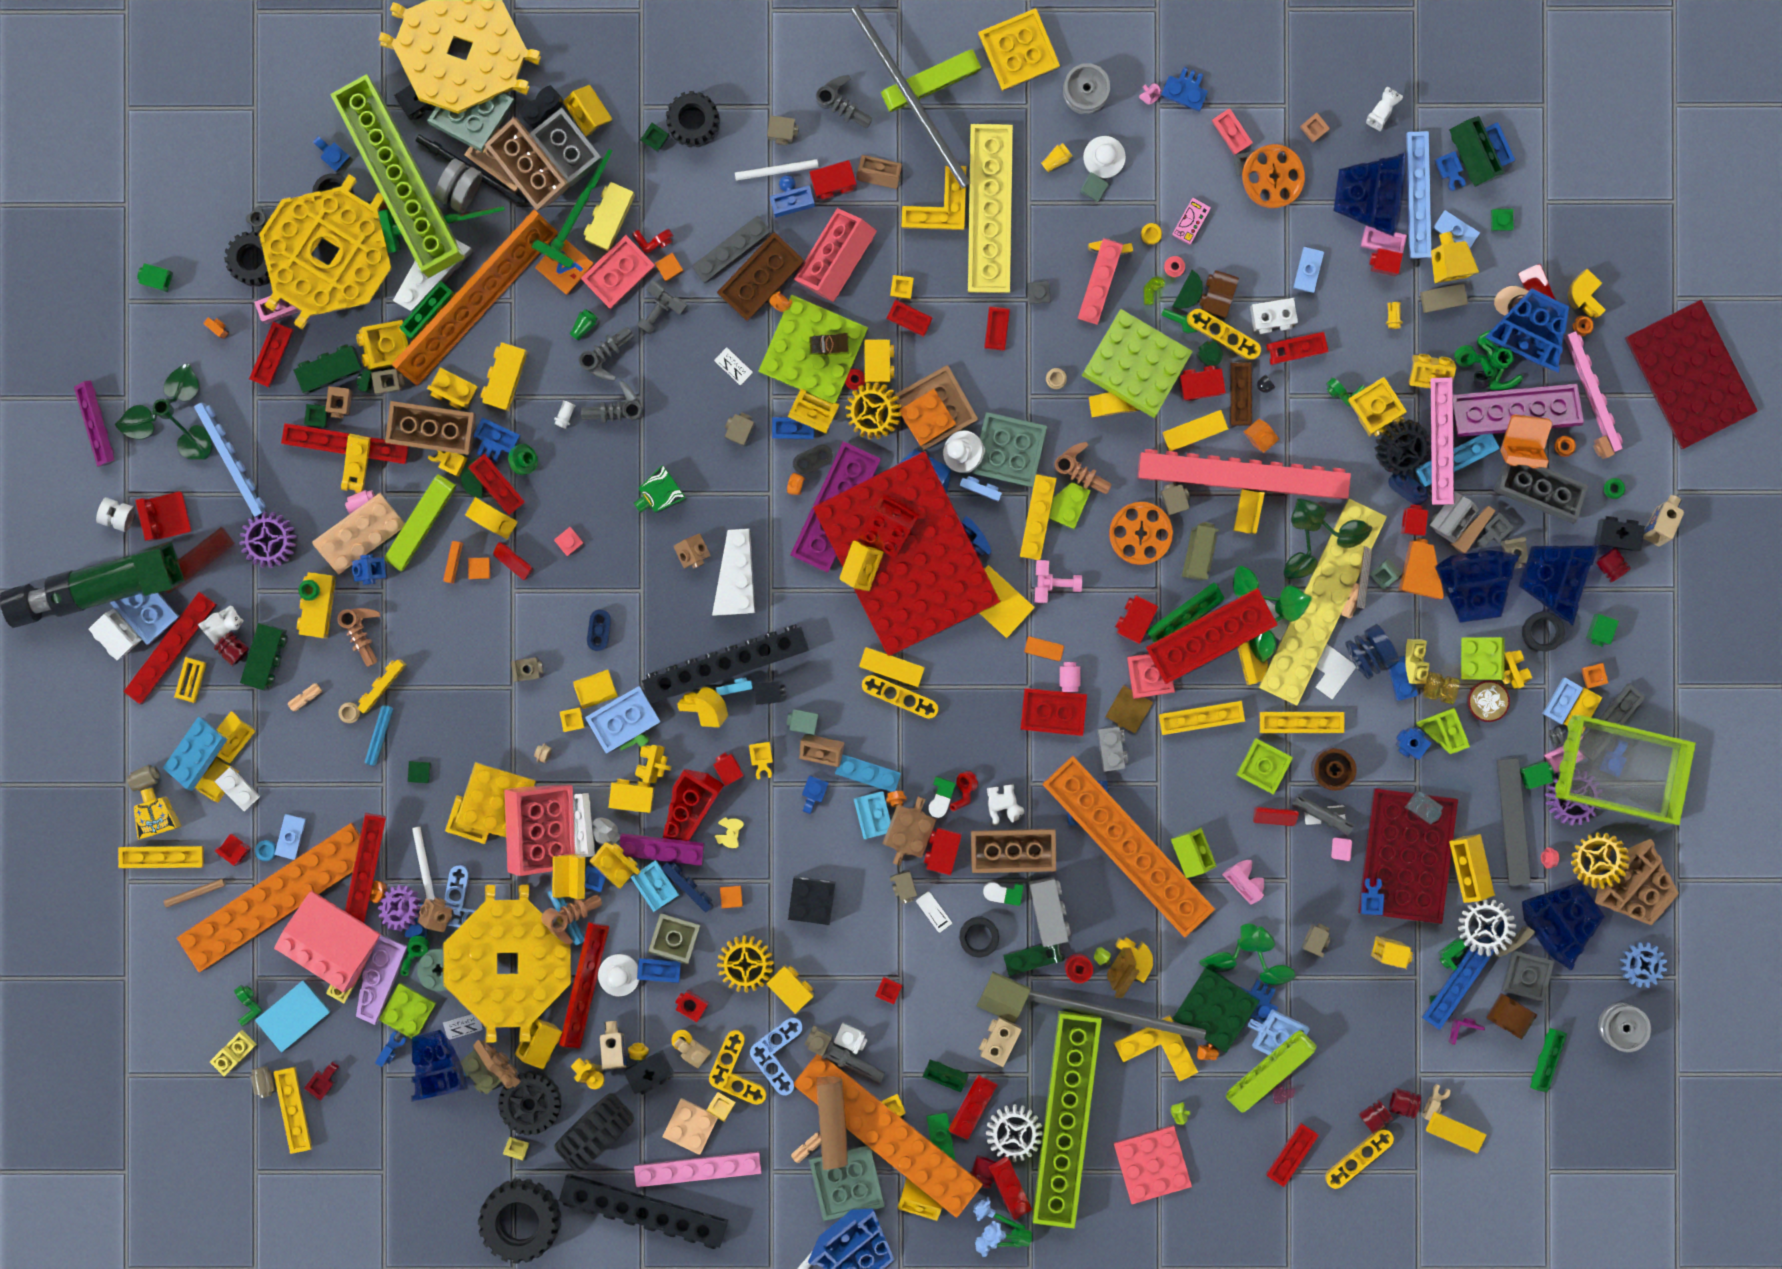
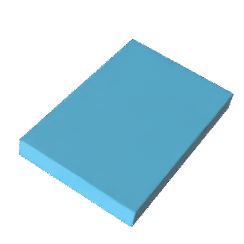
[255,980,331,1053]

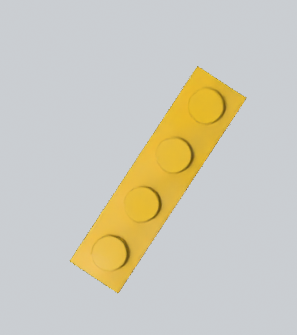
[1020,474,1057,560]
[1158,701,1245,735]
[1259,712,1344,733]
[118,846,204,868]
[273,1066,312,1154]

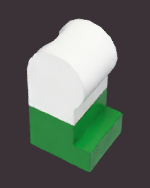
[929,776,956,818]
[983,881,1024,906]

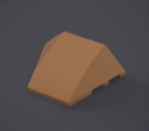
[1595,839,1679,926]

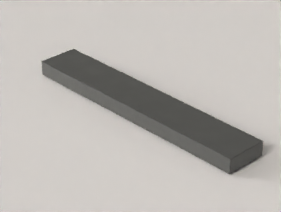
[1497,758,1531,886]

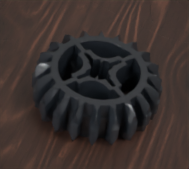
[1374,419,1431,475]

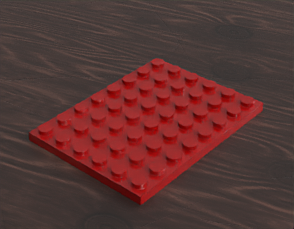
[812,451,1001,656]

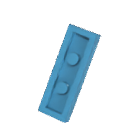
[835,754,901,792]

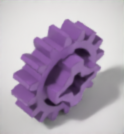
[378,885,422,931]

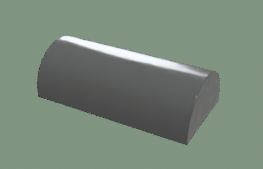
[1494,462,1588,524]

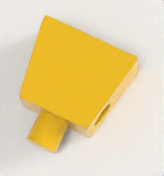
[1431,232,1479,283]

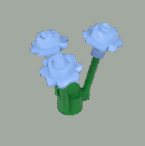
[973,1197,1032,1257]

